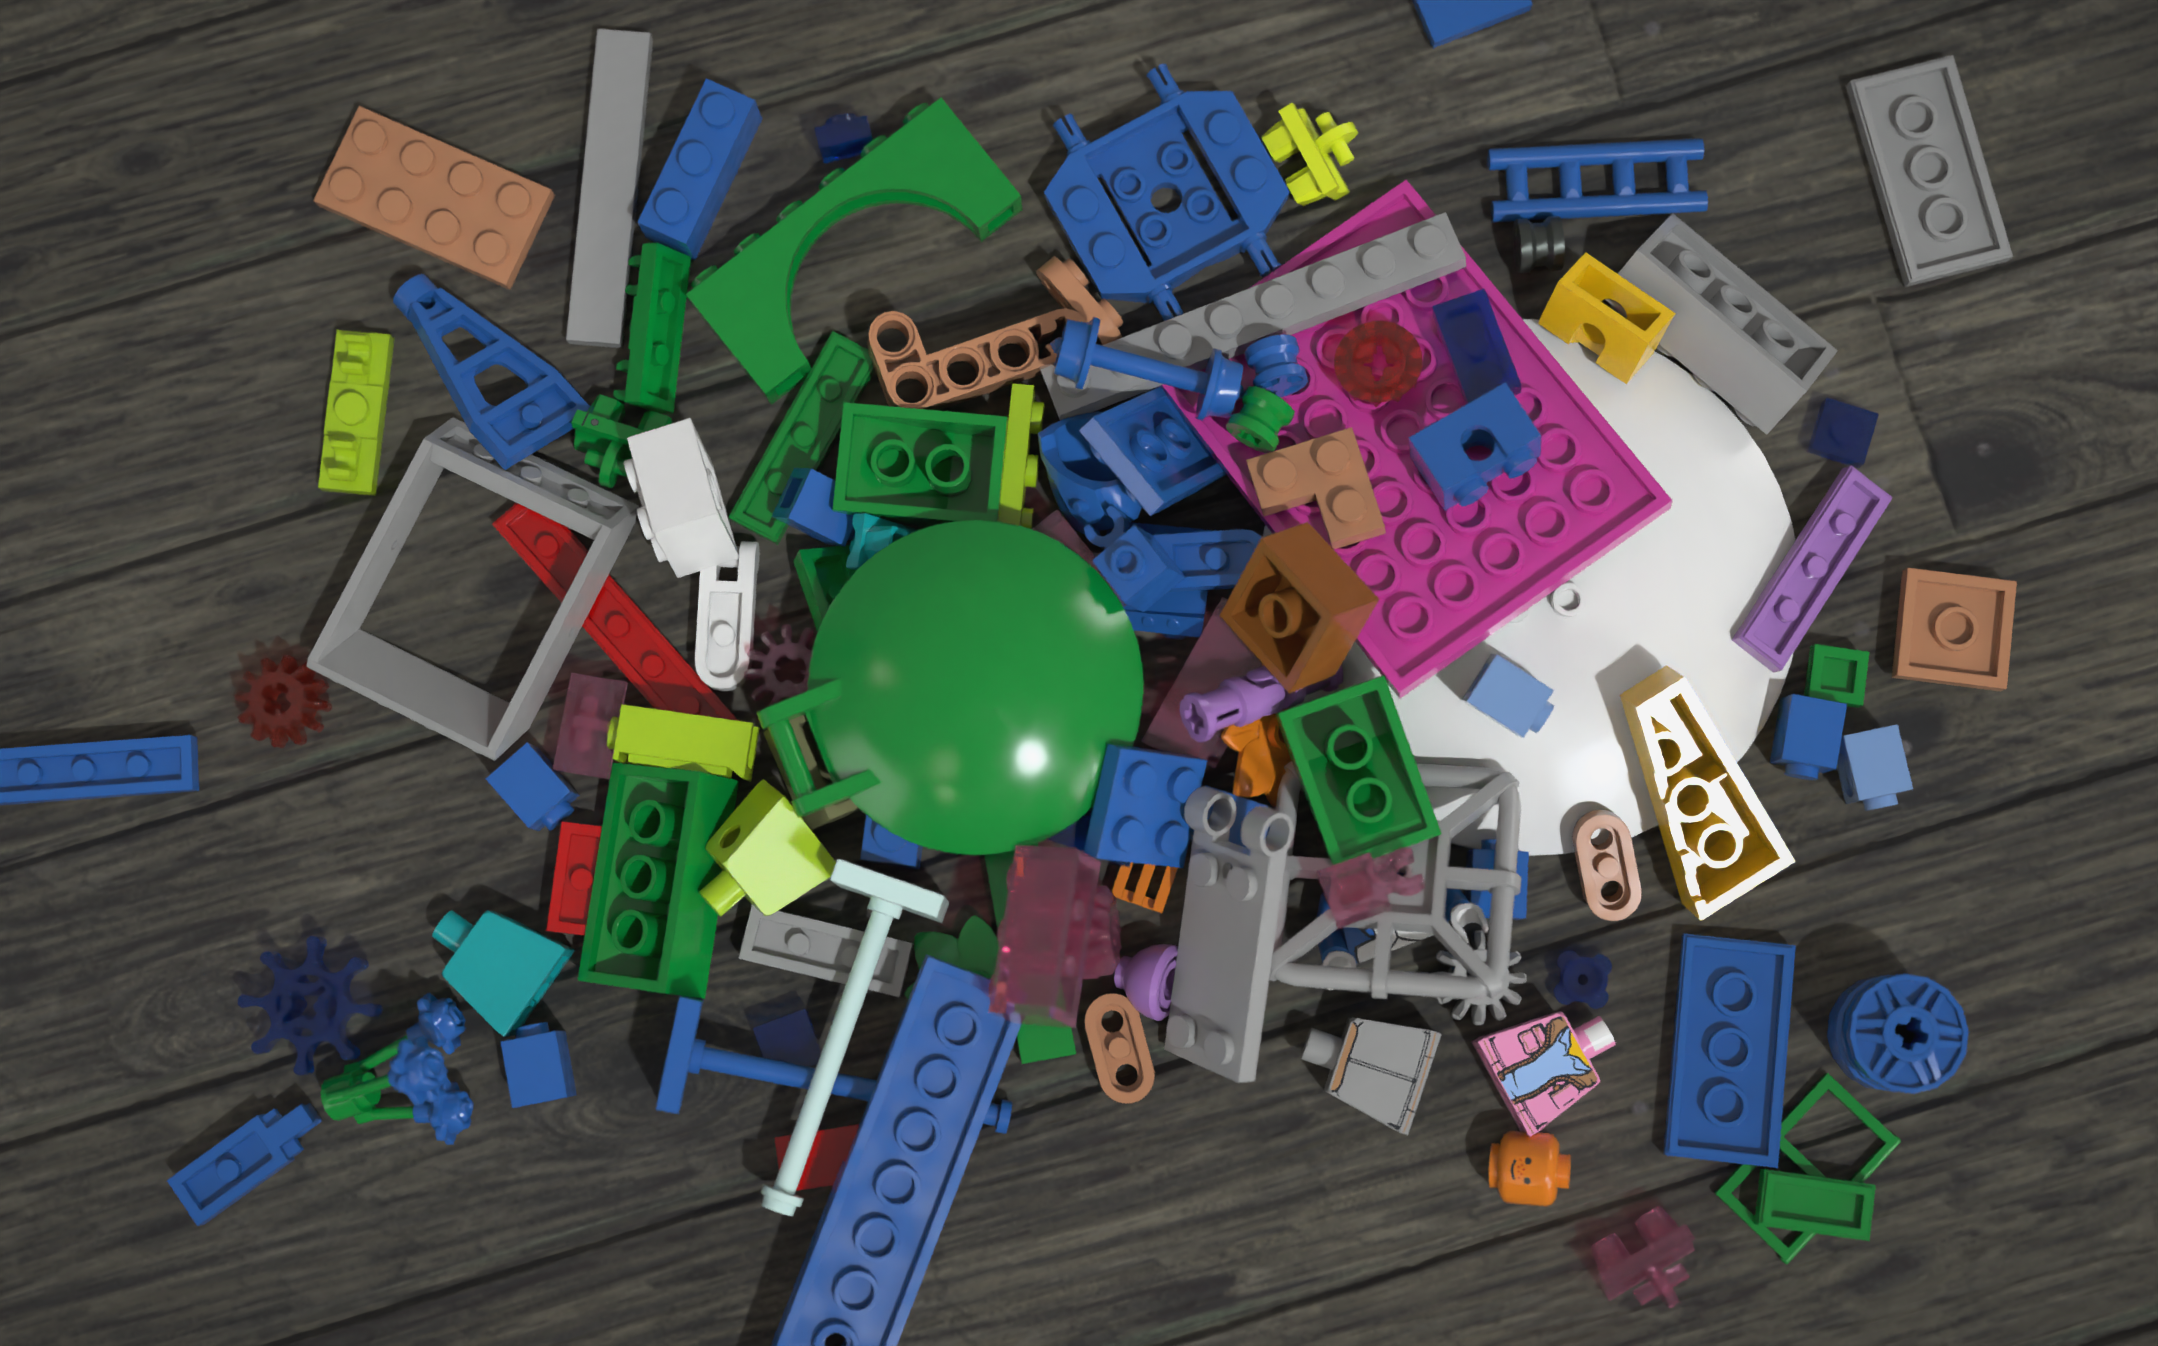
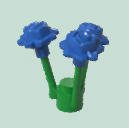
[321,992,474,1145]

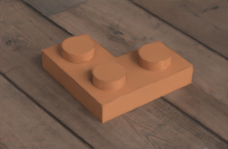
[1246,427,1386,550]

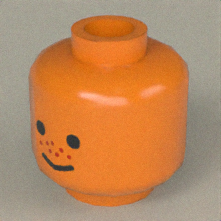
[1489,1131,1571,1207]

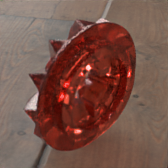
[1334,321,1423,407]

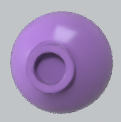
[1114,944,1178,1021]

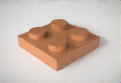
[1892,568,2017,691]

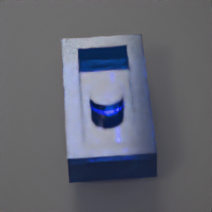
[1432,288,1521,404]

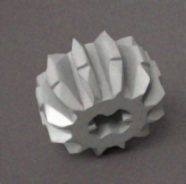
[1431,930,1527,1025]

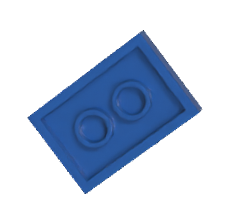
[1079,386,1226,516]

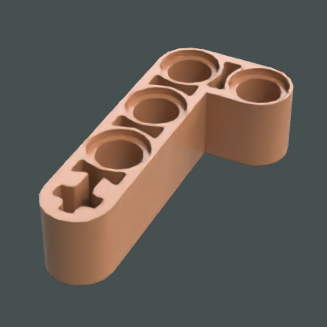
[867,308,1086,411]

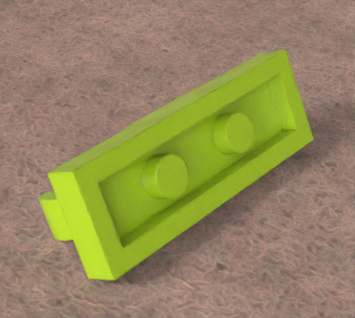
[318,330,394,496]

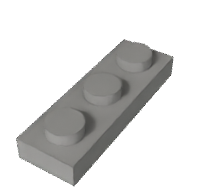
[739,905,914,997]

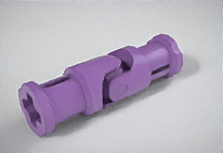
[1180,664,1343,742]

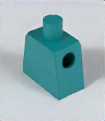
[432,910,576,1036]

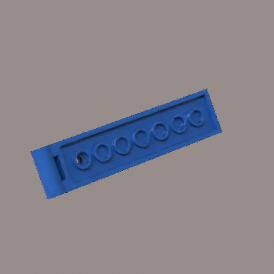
[771,954,1032,1346]

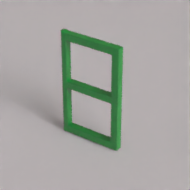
[1714,1073,1901,1264]

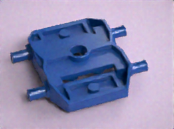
[1044,64,1290,321]

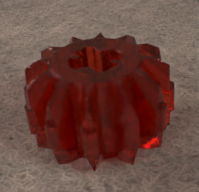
[234,655,332,749]

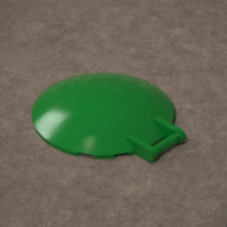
[757,520,1144,855]

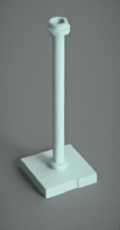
[761,859,949,1216]

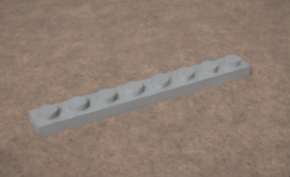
[1040,212,1466,420]

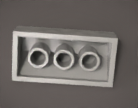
[1605,214,1838,435]

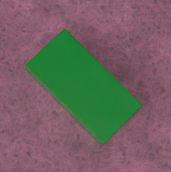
[1754,1168,1876,1241]

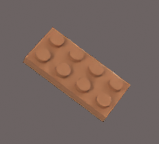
[313,106,555,290]

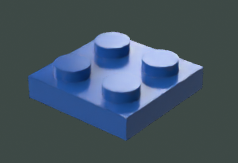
[1084,744,1207,868]

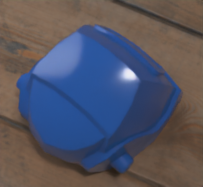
[1038,411,1142,534]

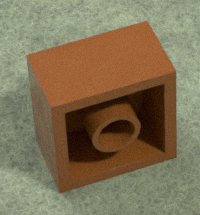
[1220,522,1380,693]

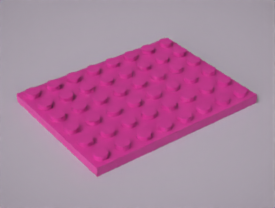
[1159,180,1673,699]

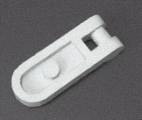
[695,541,759,691]

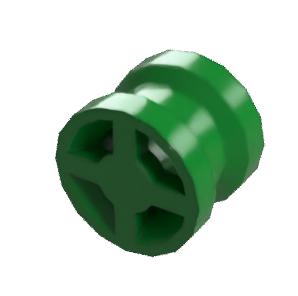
[1226,386,1295,453]

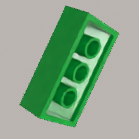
[577,763,739,999]

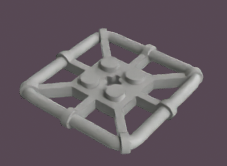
[1269,761,1521,999]

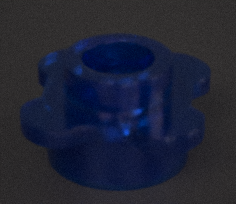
[1553,950,1612,1009]

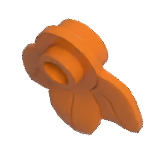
[1221,708,1291,807]

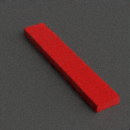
[492,503,739,721]

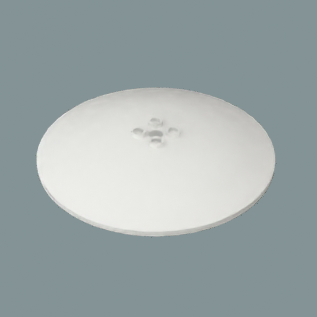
[1263,319,1796,856]

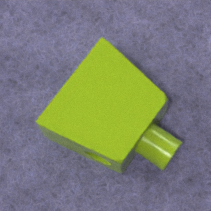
[699,779,836,917]

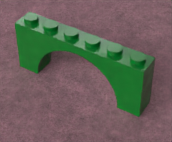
[686,97,1023,405]

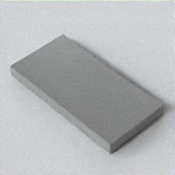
[1846,55,2013,287]

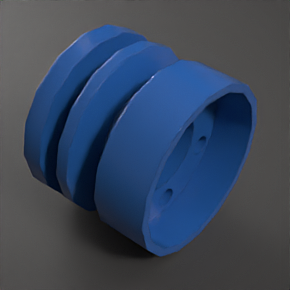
[1827,974,1969,1094]

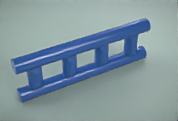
[1487,138,1708,223]

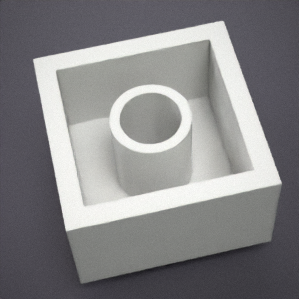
[624,418,739,578]

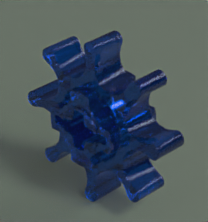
[238,936,383,1075]

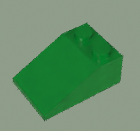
[833,402,1008,527]
[1275,675,1442,872]

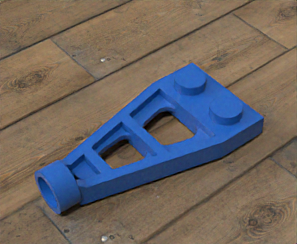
[393,274,590,470]

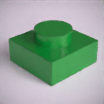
[1804,644,1870,708]

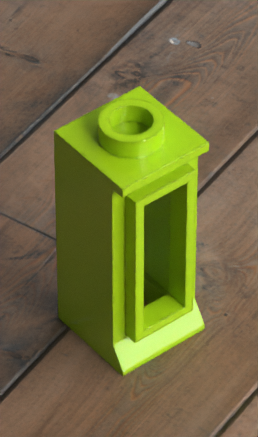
[607,704,760,782]

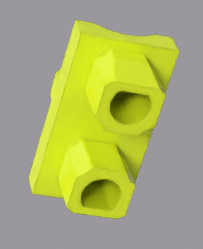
[1261,103,1358,206]

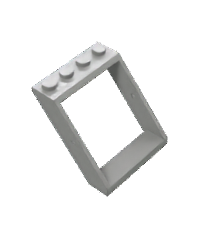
[307,417,639,761]

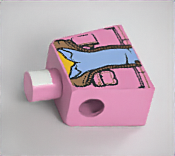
[1471,1012,1615,1137]

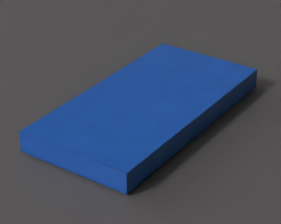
[1663,934,1796,1168]

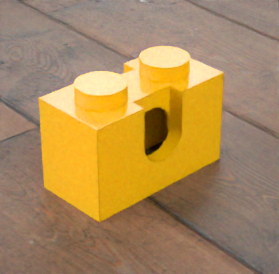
[1538,252,1676,384]

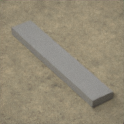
[566,29,653,348]

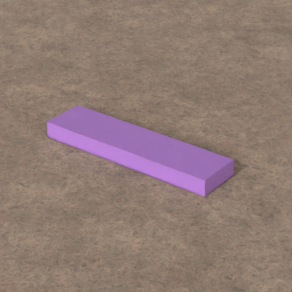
[1732,465,1893,673]

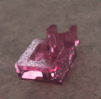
[1317,848,1425,929]

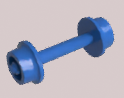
[1050,317,1245,421]

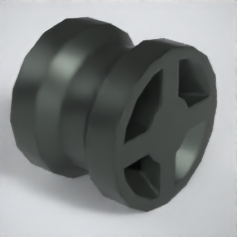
[1513,216,1565,273]

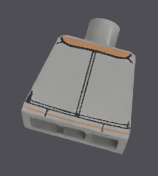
[1301,1017,1441,1135]

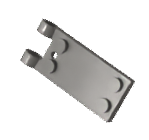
[1164,787,1294,1083]

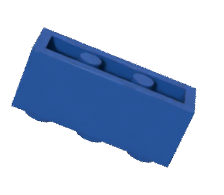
[637,78,762,260]

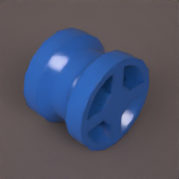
[1244,334,1308,398]

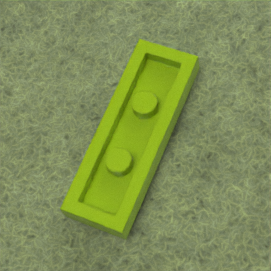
[998,383,1044,529]

